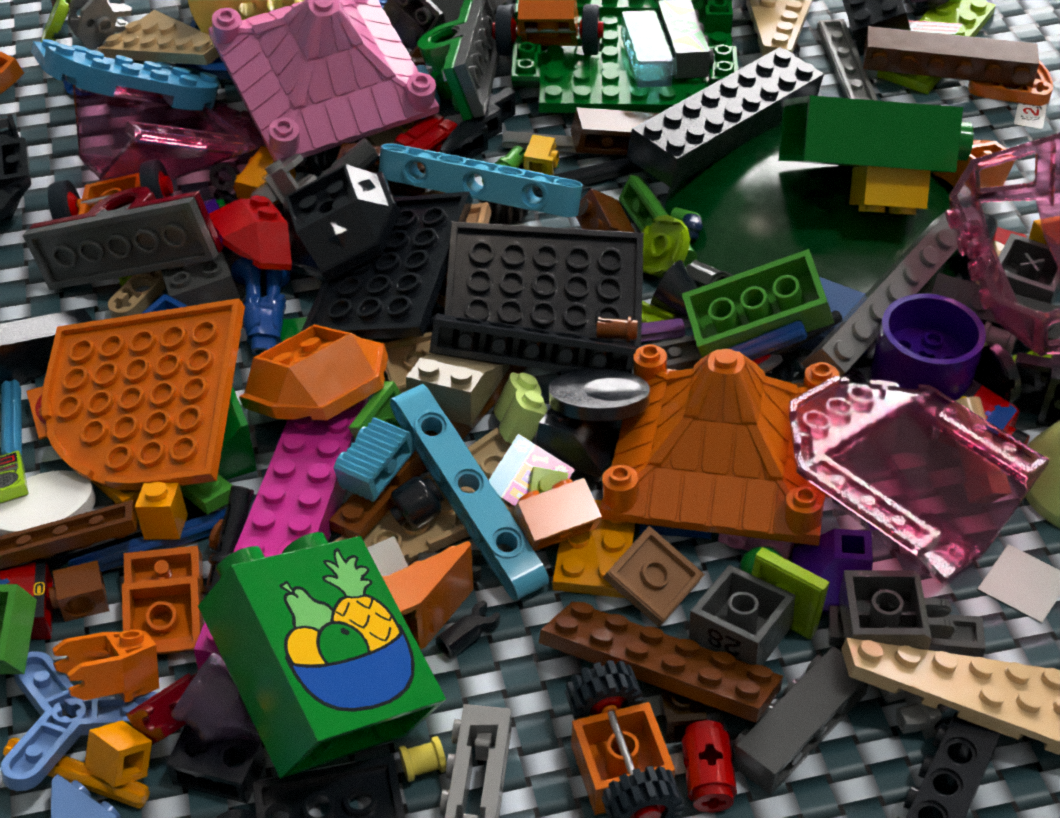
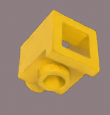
[524,134,559,175]

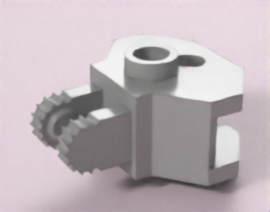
[67,0,132,48]
[249,153,317,204]

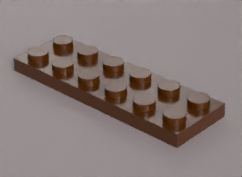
[538,601,784,723]

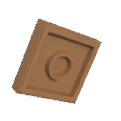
[603,526,705,627]

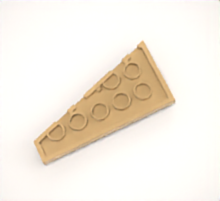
[98,10,220,65]
[841,638,1060,755]

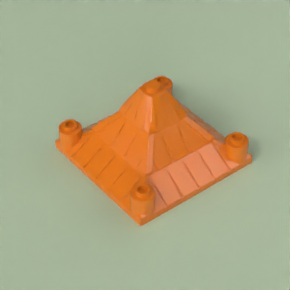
[600,344,839,546]

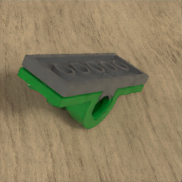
[417,0,500,121]

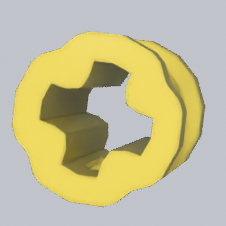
[398,736,447,783]

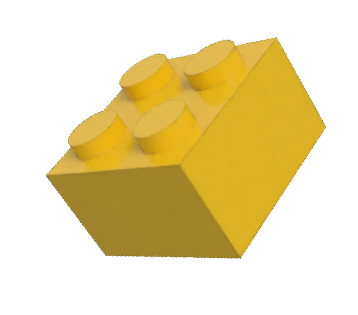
[849,166,931,215]

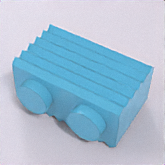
[334,418,415,502]

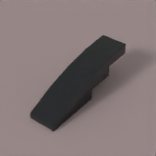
[440,87,516,159]

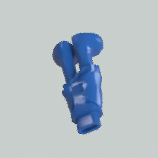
[231,257,290,356]

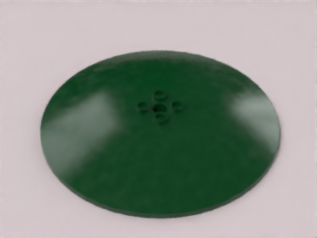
[665,123,967,294]

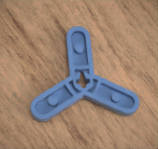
[1,651,157,791]

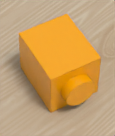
[135,482,188,540]
[84,720,152,787]

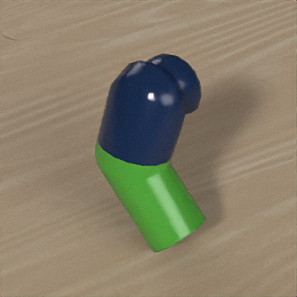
[671,207,703,240]

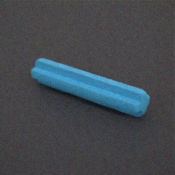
[1,379,22,456]

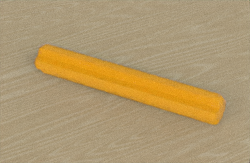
[3,738,150,808]

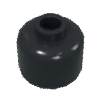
[389,476,444,530]

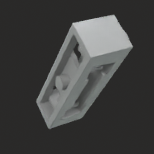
[440,704,512,818]

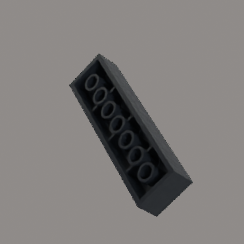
[626,47,824,188]

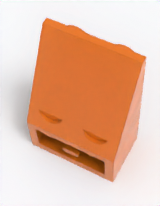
[932,140,1017,195]
[382,541,473,650]

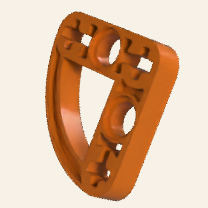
[968,61,1053,106]

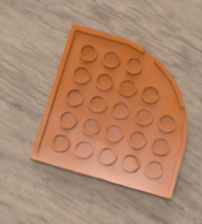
[41,298,245,491]

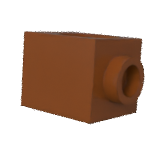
[48,560,110,622]

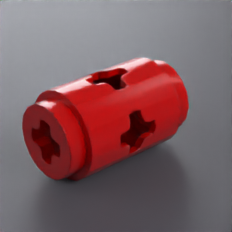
[682,720,737,813]

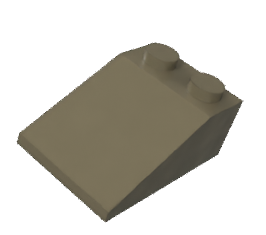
[406,353,510,426]

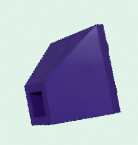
[792,528,873,615]

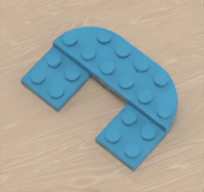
[31,39,220,110]

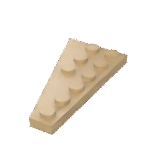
[746,0,814,56]

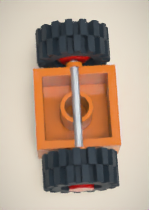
[565,660,684,818]

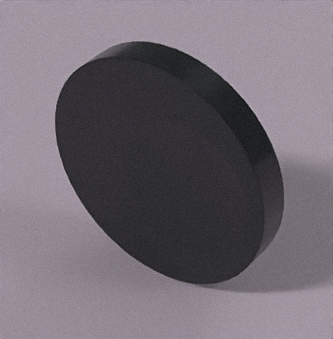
[549,369,650,421]

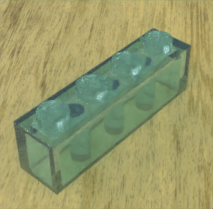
[621,10,677,88]

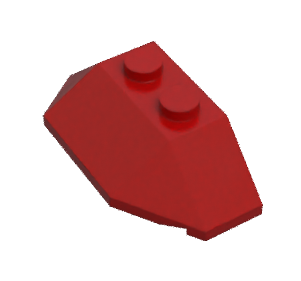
[209,195,292,270]

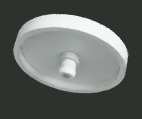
[0,470,96,536]

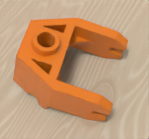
[52,630,159,703]

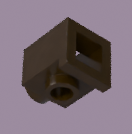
[659,688,707,744]

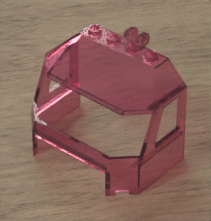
[945,133,1060,357]

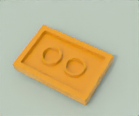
[553,500,636,599]

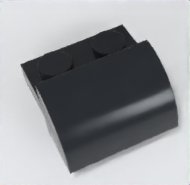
[1015,349,1060,427]

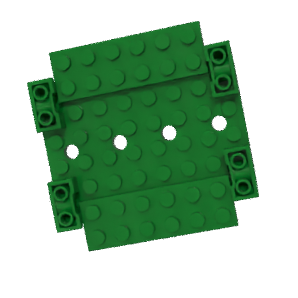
[511,0,738,113]

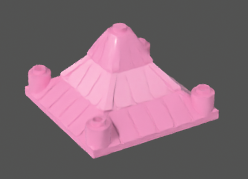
[209,0,440,162]

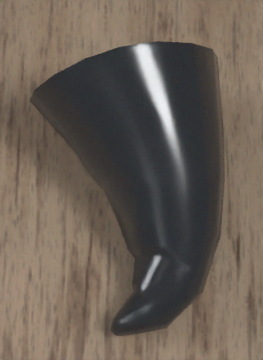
[651,260,698,320]

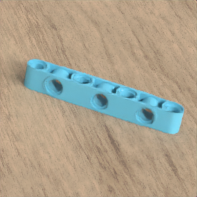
[378,144,583,217]
[390,384,549,601]

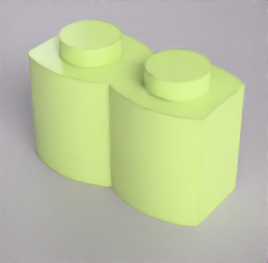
[494,372,547,443]

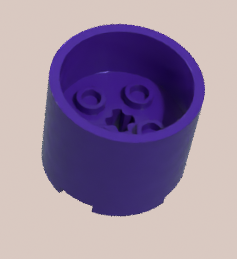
[868,294,986,422]

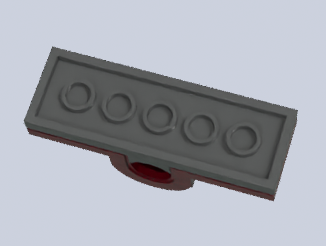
[23,187,223,290]

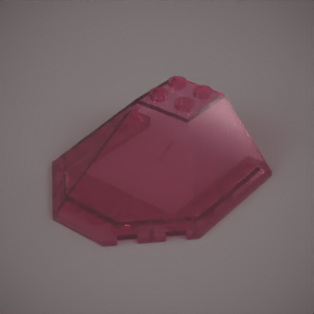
[73,85,265,181]
[788,376,1050,584]

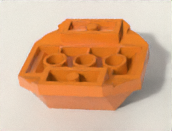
[239,324,388,420]

